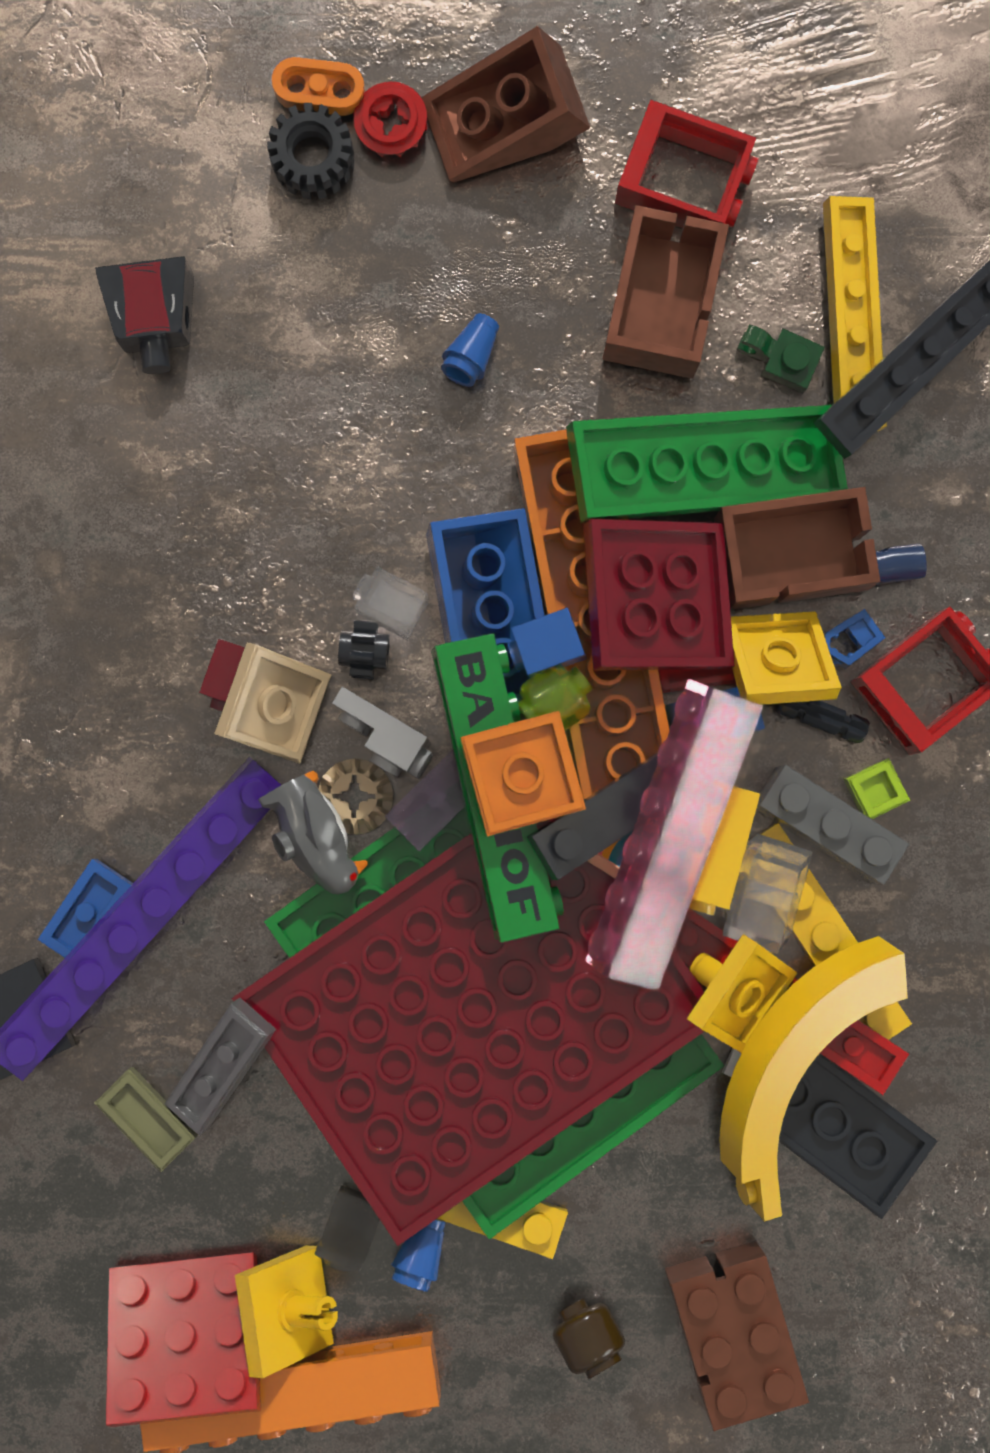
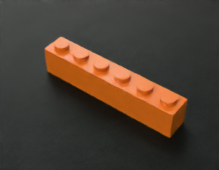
[140,1331,441,1453]

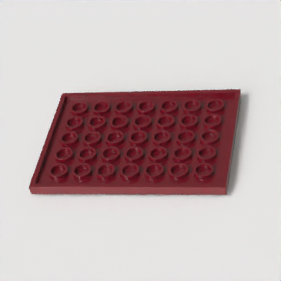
[231,818,704,1246]

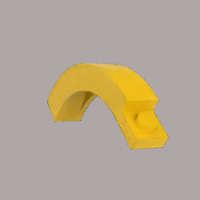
[720,936,908,1222]

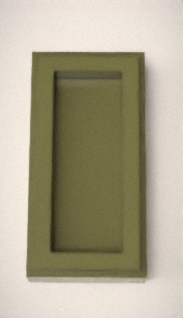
[94,1066,198,1172]

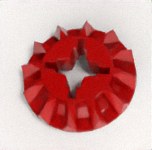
[354,81,427,157]

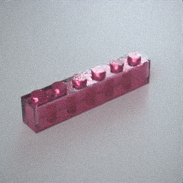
[586,679,763,991]

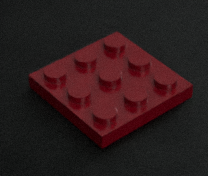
[583,519,735,670]

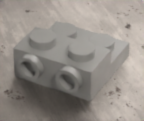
[332,686,433,779]

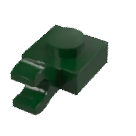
[736,324,825,394]

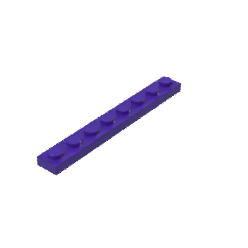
[0,756,281,1081]

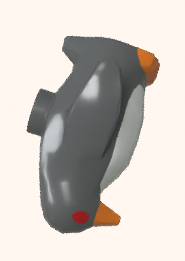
[258,771,368,895]

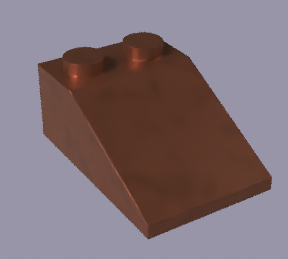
[421,26,591,183]

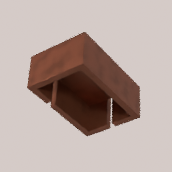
[602,205,729,379]
[714,487,881,610]
[665,1241,809,1431]

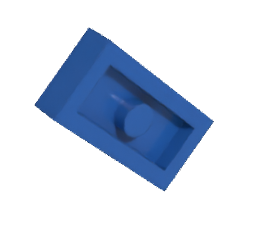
[37,859,133,958]

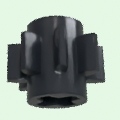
[338,620,390,680]

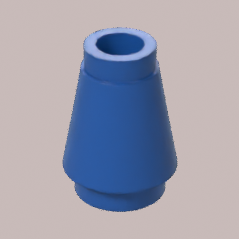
[441,313,499,387]
[391,1219,446,1292]

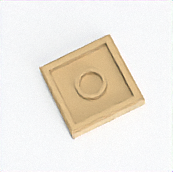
[215,642,331,764]

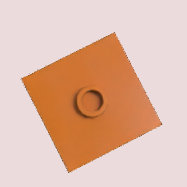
[460,711,586,837]

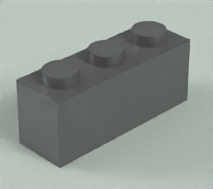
[756,765,909,885]

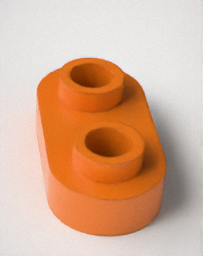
[272,57,365,116]

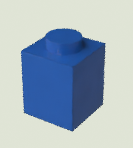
[507,607,587,679]

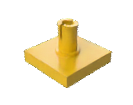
[731,611,842,706]
[687,934,797,1053]
[235,1245,338,1379]

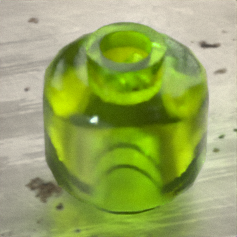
[518,665,593,731]

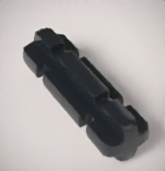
[776,700,870,743]

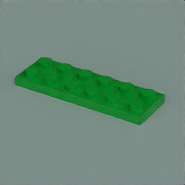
[566,405,848,523]

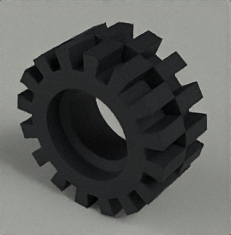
[267,103,355,199]

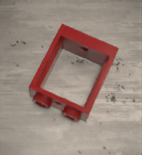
[615,99,759,228]
[850,606,990,755]

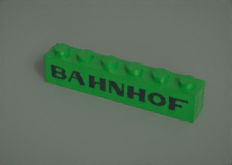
[431,633,564,942]

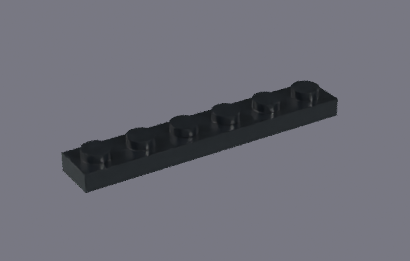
[813,259,990,459]

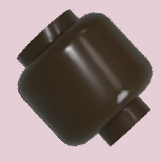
[552,1298,625,1380]

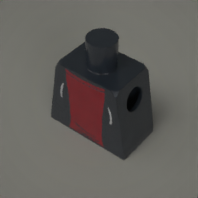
[95,256,194,374]

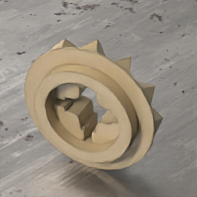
[319,758,393,835]

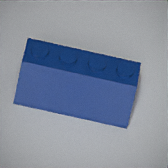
[426,508,559,707]

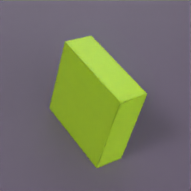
[843,758,910,819]

